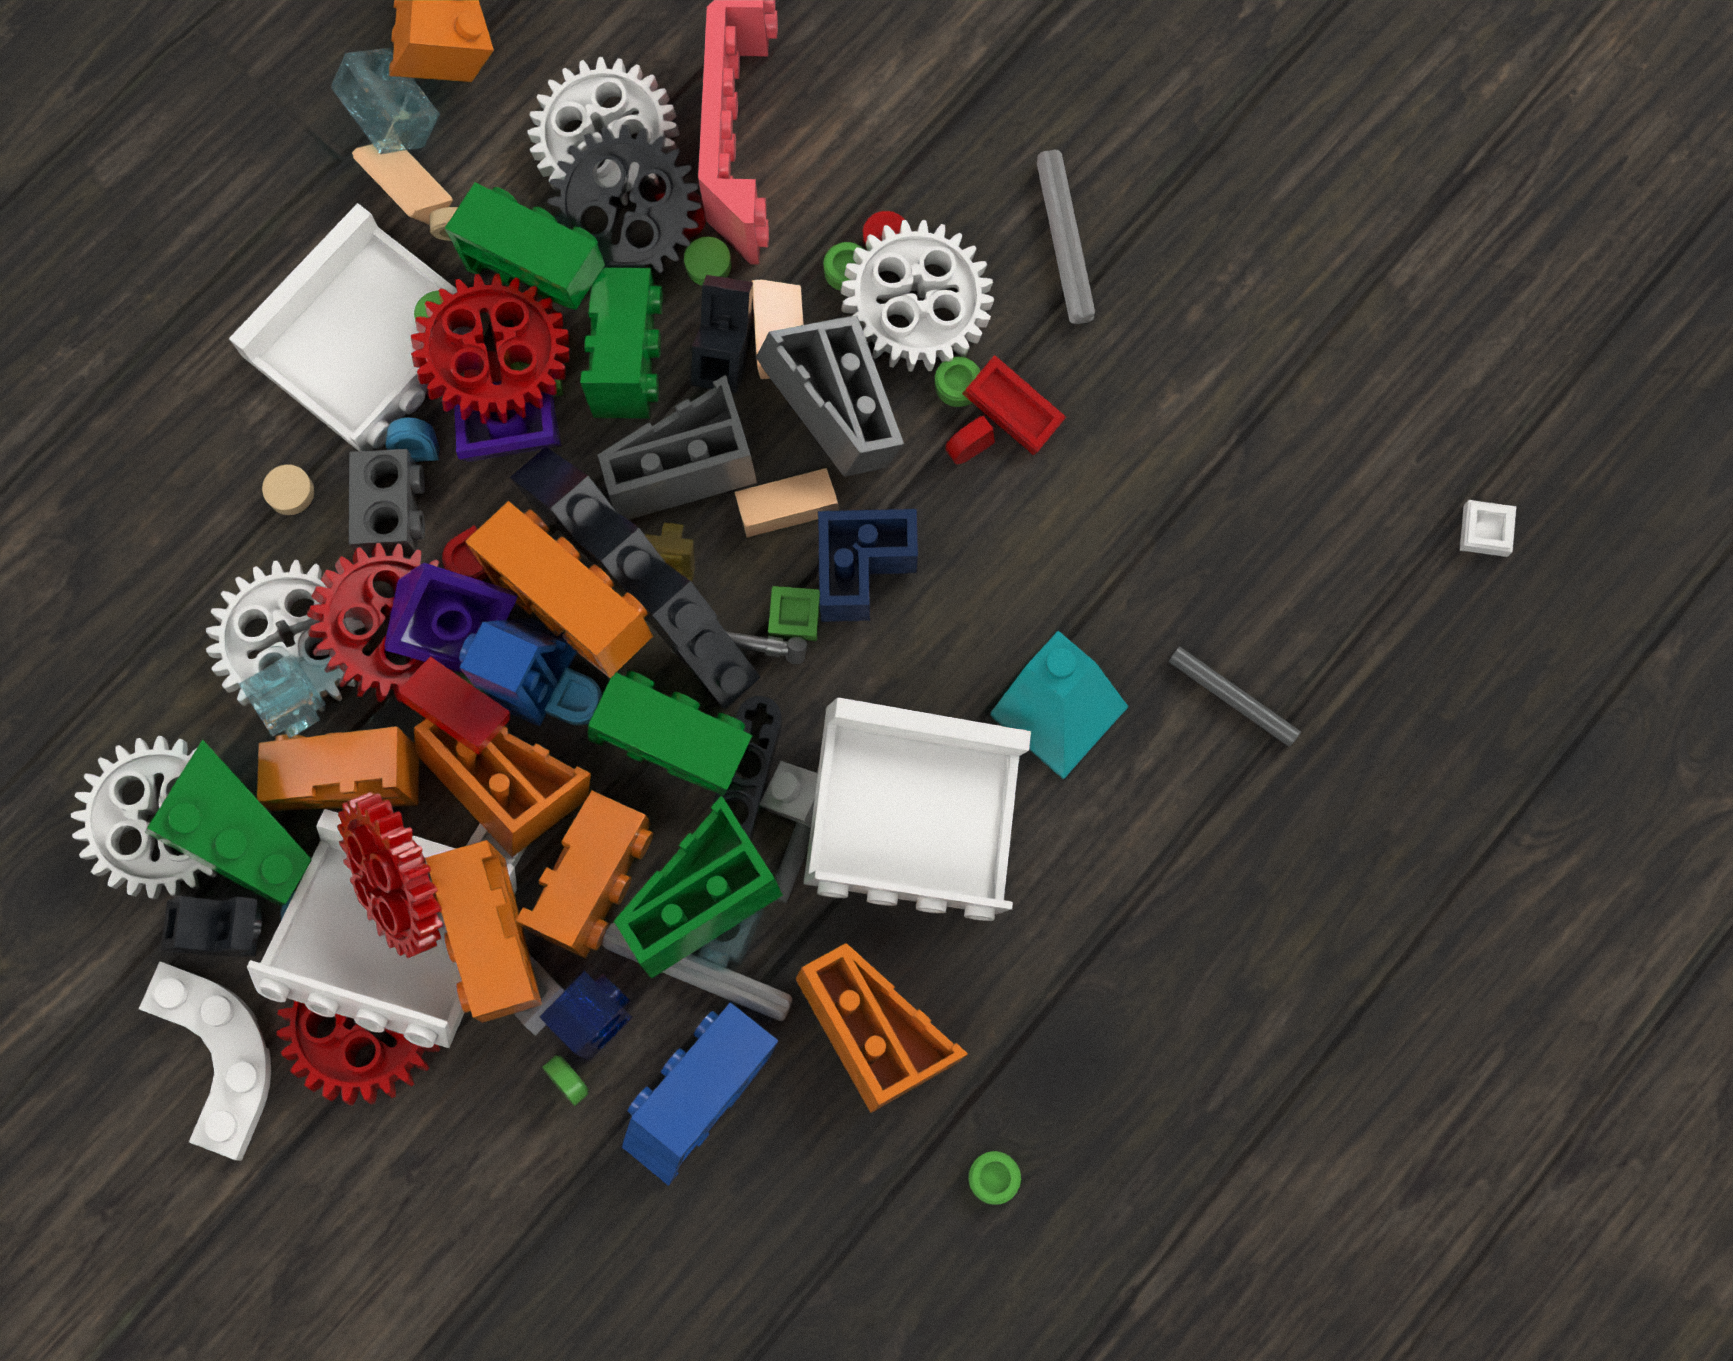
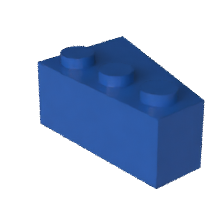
[459,618,577,727]
[622,1002,778,1186]

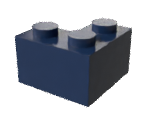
[818,509,918,622]

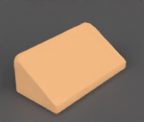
[352,140,453,225]
[752,280,804,379]
[735,468,839,538]

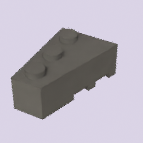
[755,315,904,477]
[598,375,757,520]

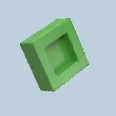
[768,586,820,641]

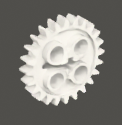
[528,57,679,205]
[841,220,994,372]
[206,560,371,719]
[71,736,217,899]

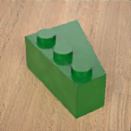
[445,182,605,310]
[580,268,663,419]
[588,671,752,796]
[145,739,312,907]
[614,795,783,979]

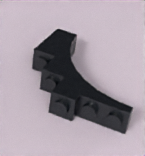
[510,447,761,710]

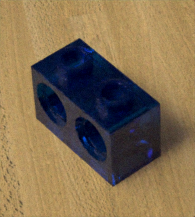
[539,971,633,1061]

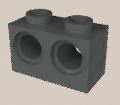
[349,449,425,558]

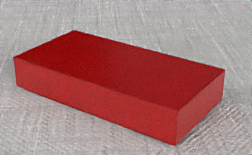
[962,355,1066,455]
[398,656,510,755]

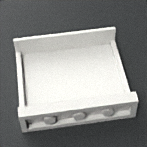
[229,203,490,451]
[804,698,1031,921]
[247,809,517,1048]

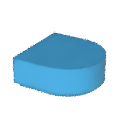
[386,418,440,462]
[545,667,603,726]

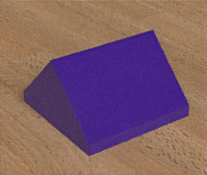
[455,381,562,462]
[384,563,518,673]

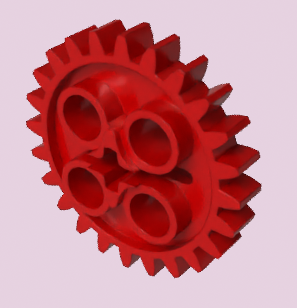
[411,274,570,424]
[307,543,454,702]
[337,792,443,958]
[276,999,440,1106]

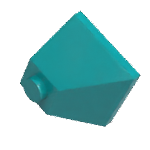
[990,631,1128,780]

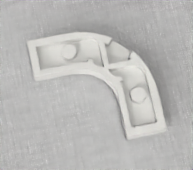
[139,962,271,1161]

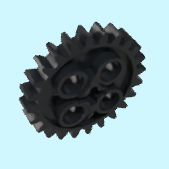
[548,125,702,273]

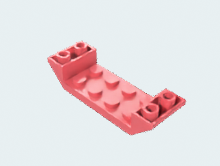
[698,0,778,265]

